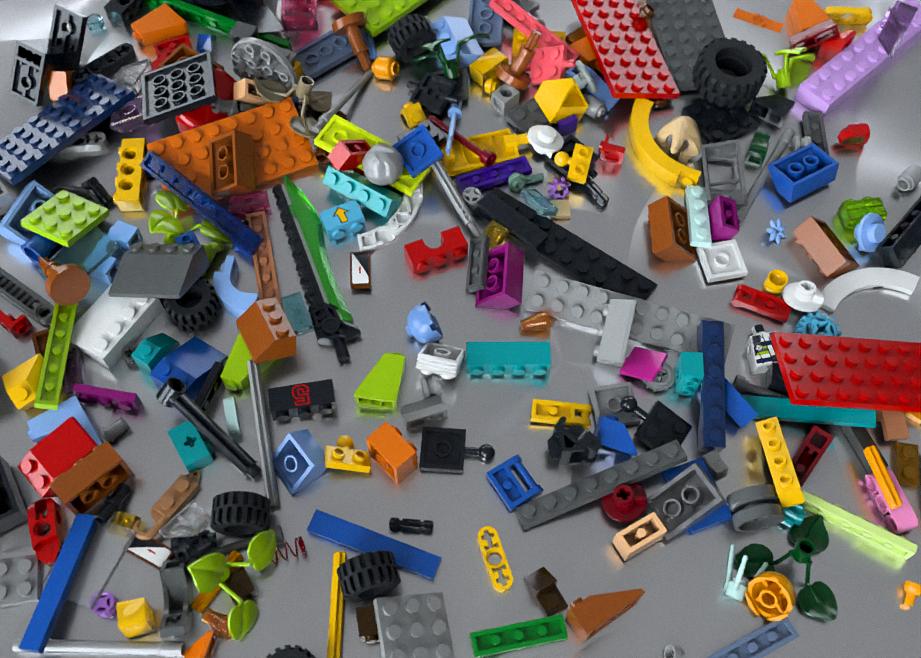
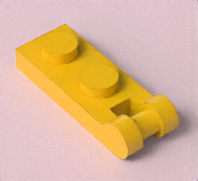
[531,399,592,429]

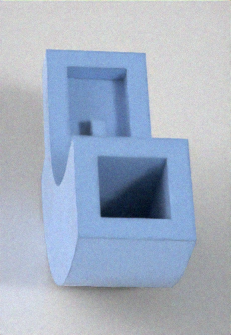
[213,255,260,318]

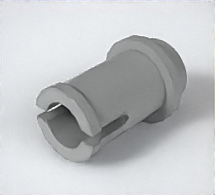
[100,417,130,442]

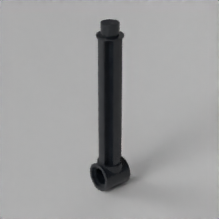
[156,377,262,479]

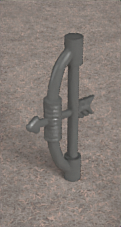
[44,181,106,208]

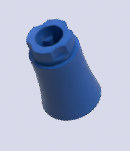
[21,234,59,264]

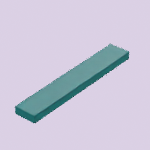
[741,395,876,428]

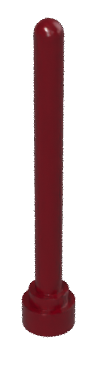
[428,115,496,167]

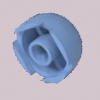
[405,301,443,344]

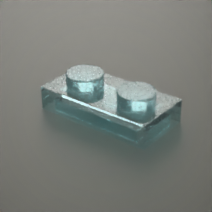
[520,188,559,217]
[281,291,313,334]

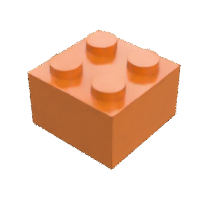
[366,421,418,485]

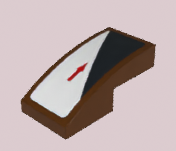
[350,251,371,289]
[124,535,175,571]

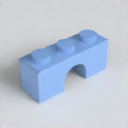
[85,220,143,284]

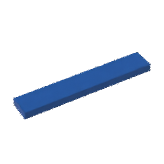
[307,509,442,581]
[19,513,97,654]

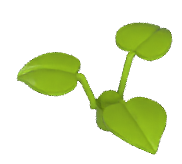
[762,47,815,89]
[149,190,232,244]
[187,529,276,641]

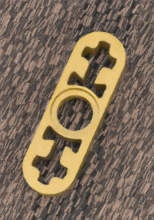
[823,6,873,25]
[477,526,513,593]

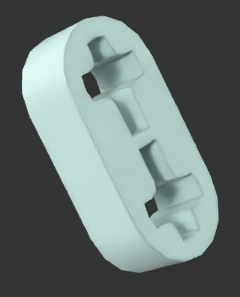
[223,396,241,437]

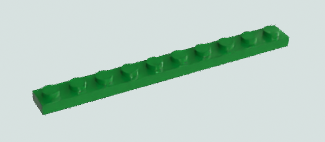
[145,0,293,52]

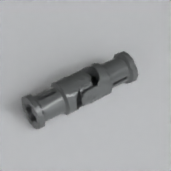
[212,97,257,117]

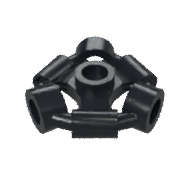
[170,526,217,563]

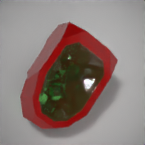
[837,123,870,147]

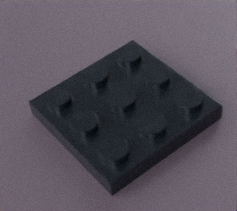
[681,98,759,144]

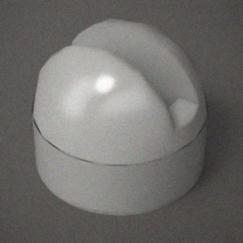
[664,644,685,658]

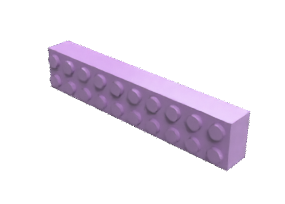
[794,0,921,119]

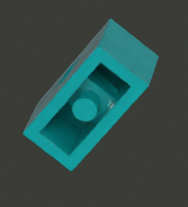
[673,351,704,396]
[167,421,215,473]

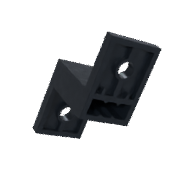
[9,4,88,107]

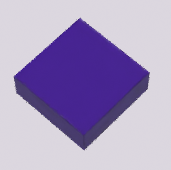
[557,115,578,137]

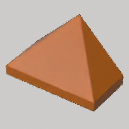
[184,630,218,658]

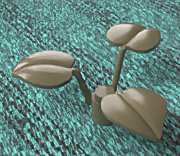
[254,76,332,139]

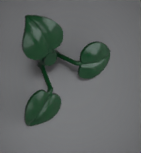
[413,33,490,79]
[735,515,838,621]

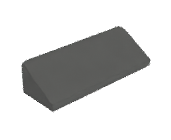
[840,425,889,474]

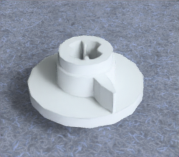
[527,125,564,158]
[782,280,825,312]

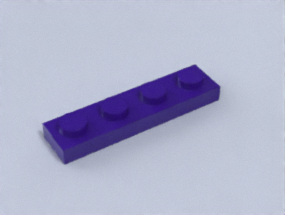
[455,155,532,195]

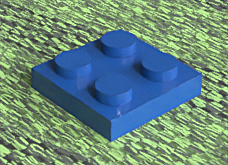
[392,124,445,178]

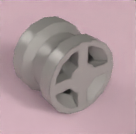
[790,135,811,153]
[462,187,481,211]
[420,374,442,398]

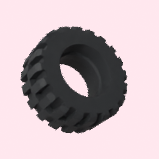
[692,37,767,108]

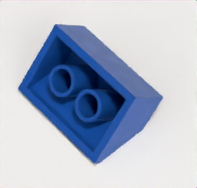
[768,143,839,203]

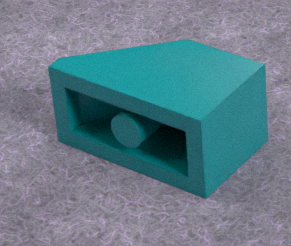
[131,333,180,373]

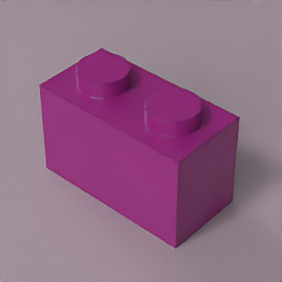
[708,195,740,242]

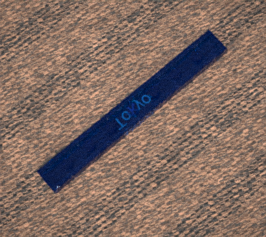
[139,149,265,255]

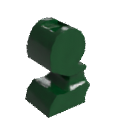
[744,130,771,168]

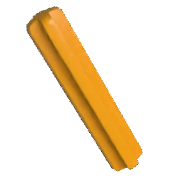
[863,445,903,509]
[191,550,243,613]

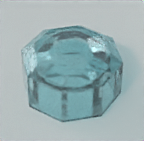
[87,14,104,31]

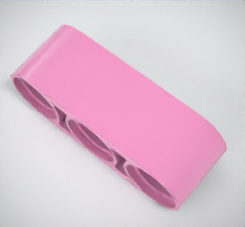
[865,468,918,535]

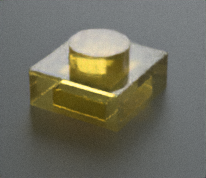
[481,220,509,247]
[109,511,141,540]

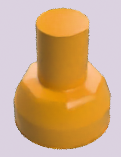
[903,581,921,607]

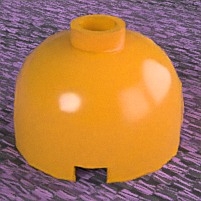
[745,571,796,621]

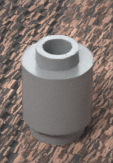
[583,94,606,119]
[896,165,921,191]

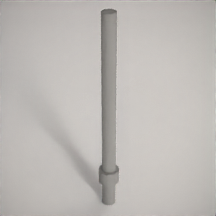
[312,69,373,133]

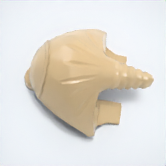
[654,115,701,165]

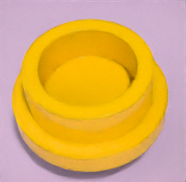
[484,77,500,95]

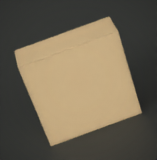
[550,199,571,219]

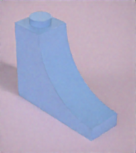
[27,396,103,445]

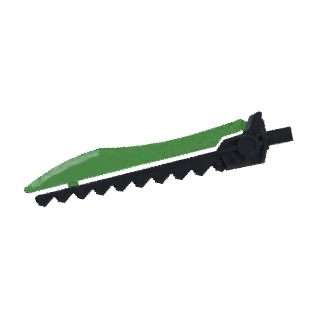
[272,175,361,362]

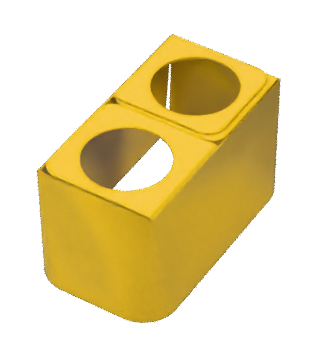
[469,47,509,88]
[117,597,155,639]

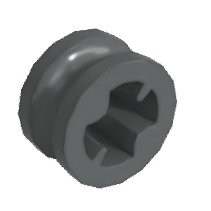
[122,343,138,365]

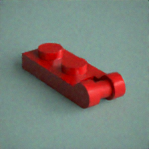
[731,284,792,323]

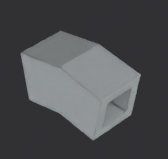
[702,449,728,481]

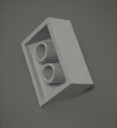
[594,299,637,367]

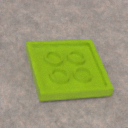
[20,189,110,248]

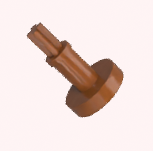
[332,12,372,72]
[495,29,542,90]
[38,256,90,306]

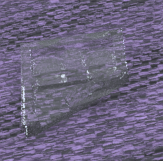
[158,500,212,538]

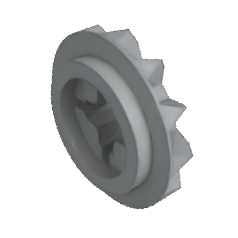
[642,362,675,392]

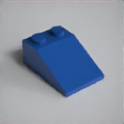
[149,336,228,400]

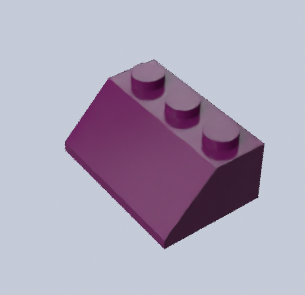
[475,242,525,309]

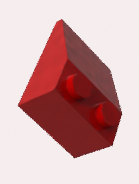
[18,417,97,498]

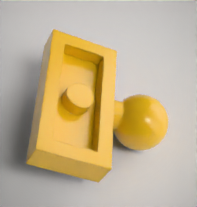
[554,143,594,184]
[324,435,371,473]

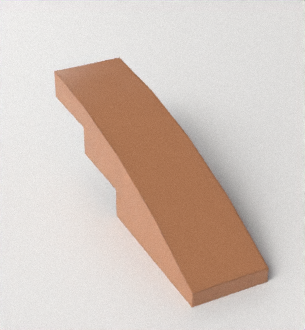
[876,410,910,441]

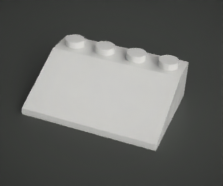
[70,284,164,370]

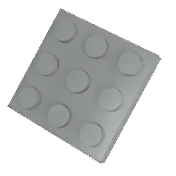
[373,592,455,658]

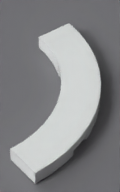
[357,182,423,252]
[821,267,920,313]

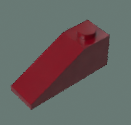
[791,425,834,487]

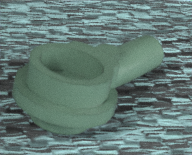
[508,173,544,191]

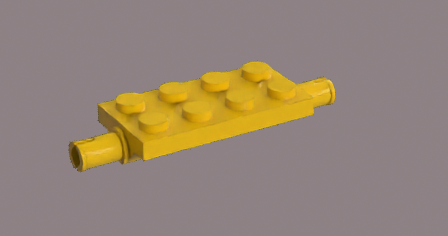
[439,128,530,176]

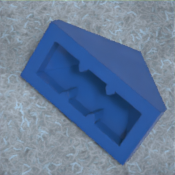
[196,34,216,58]

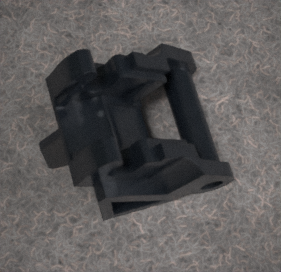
[547,417,601,465]

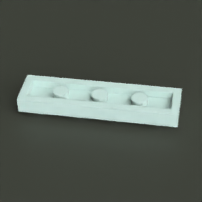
[685,185,712,248]

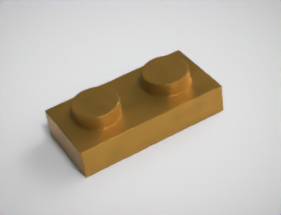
[893,442,920,489]

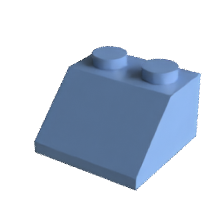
[272,429,327,495]

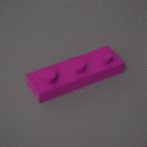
[72,383,142,411]

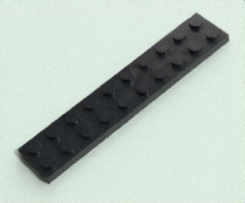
[473,187,658,301]

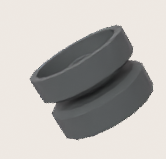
[726,484,785,532]

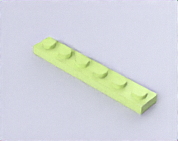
[801,488,918,560]

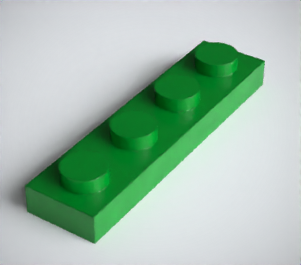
[470,614,568,658]

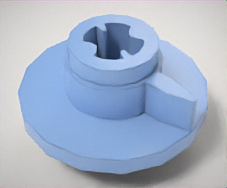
[854,213,886,252]

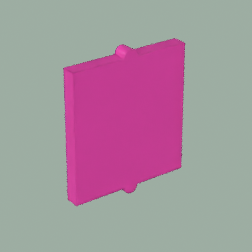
[619,346,668,382]

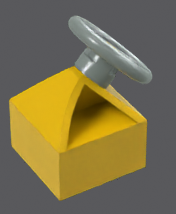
[534,60,598,123]

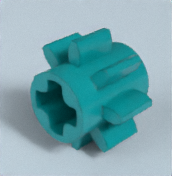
[781,503,807,528]

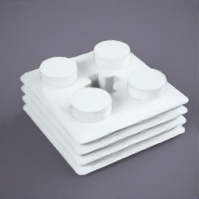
[416,342,466,379]

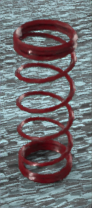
[266,536,307,568]

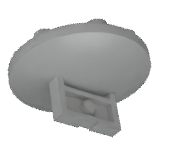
[231,37,298,97]

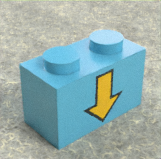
[319,200,366,241]

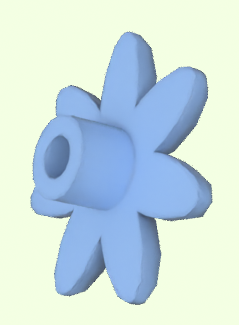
[766,219,787,244]

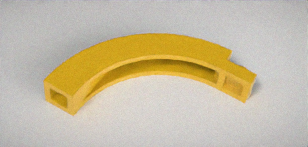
[629,98,702,187]

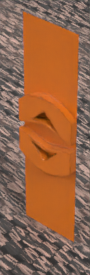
[733,8,784,33]

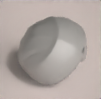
[362,143,404,186]

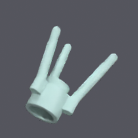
[723,544,768,601]

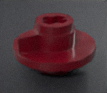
[602,482,647,522]

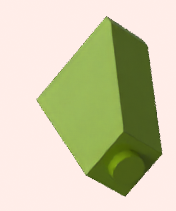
[220,333,275,391]
[354,352,406,410]

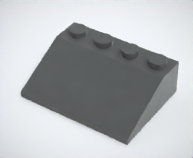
[108,243,210,299]

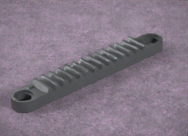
[0,267,54,325]

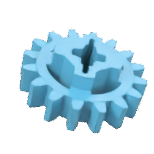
[795,311,842,337]

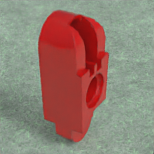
[27,498,64,565]

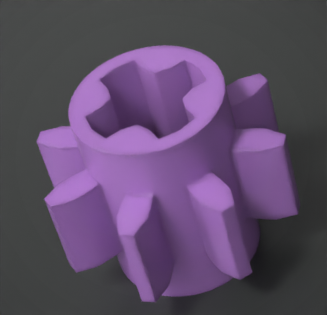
[547,176,571,200]

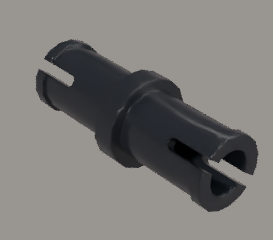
[93,482,132,526]

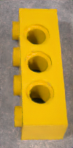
[113,138,147,212]
[755,416,805,508]

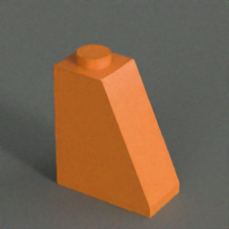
[789,0,830,35]
[131,3,190,46]

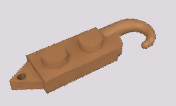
[133,469,201,540]

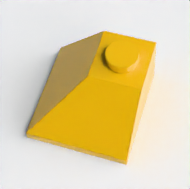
[2,353,63,412]

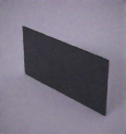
[231,0,286,34]

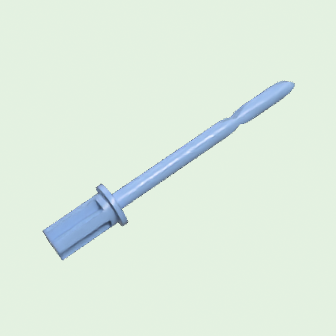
[445,100,462,156]

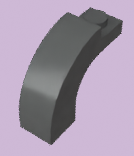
[159,559,193,639]

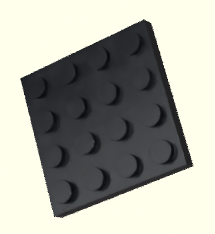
[141,50,218,126]

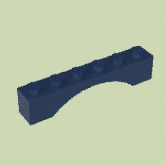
[697,320,726,452]

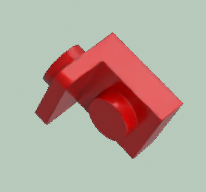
[598,135,626,165]
[0,310,32,339]

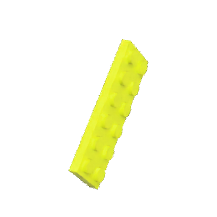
[314,114,431,197]

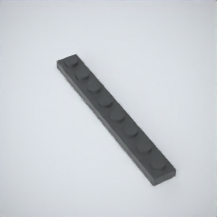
[515,439,688,530]

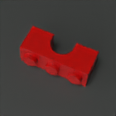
[404,226,468,274]

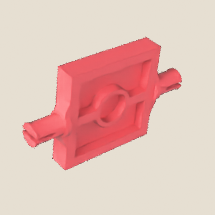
[524,45,577,85]

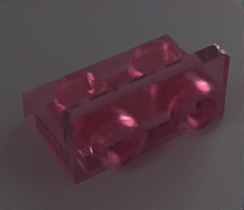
[229,190,272,219]

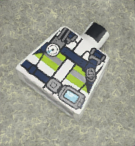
[745,324,778,375]

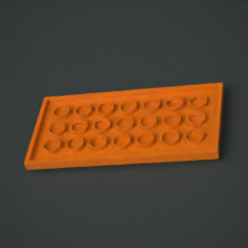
[146,96,318,215]

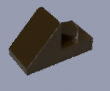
[524,566,568,617]

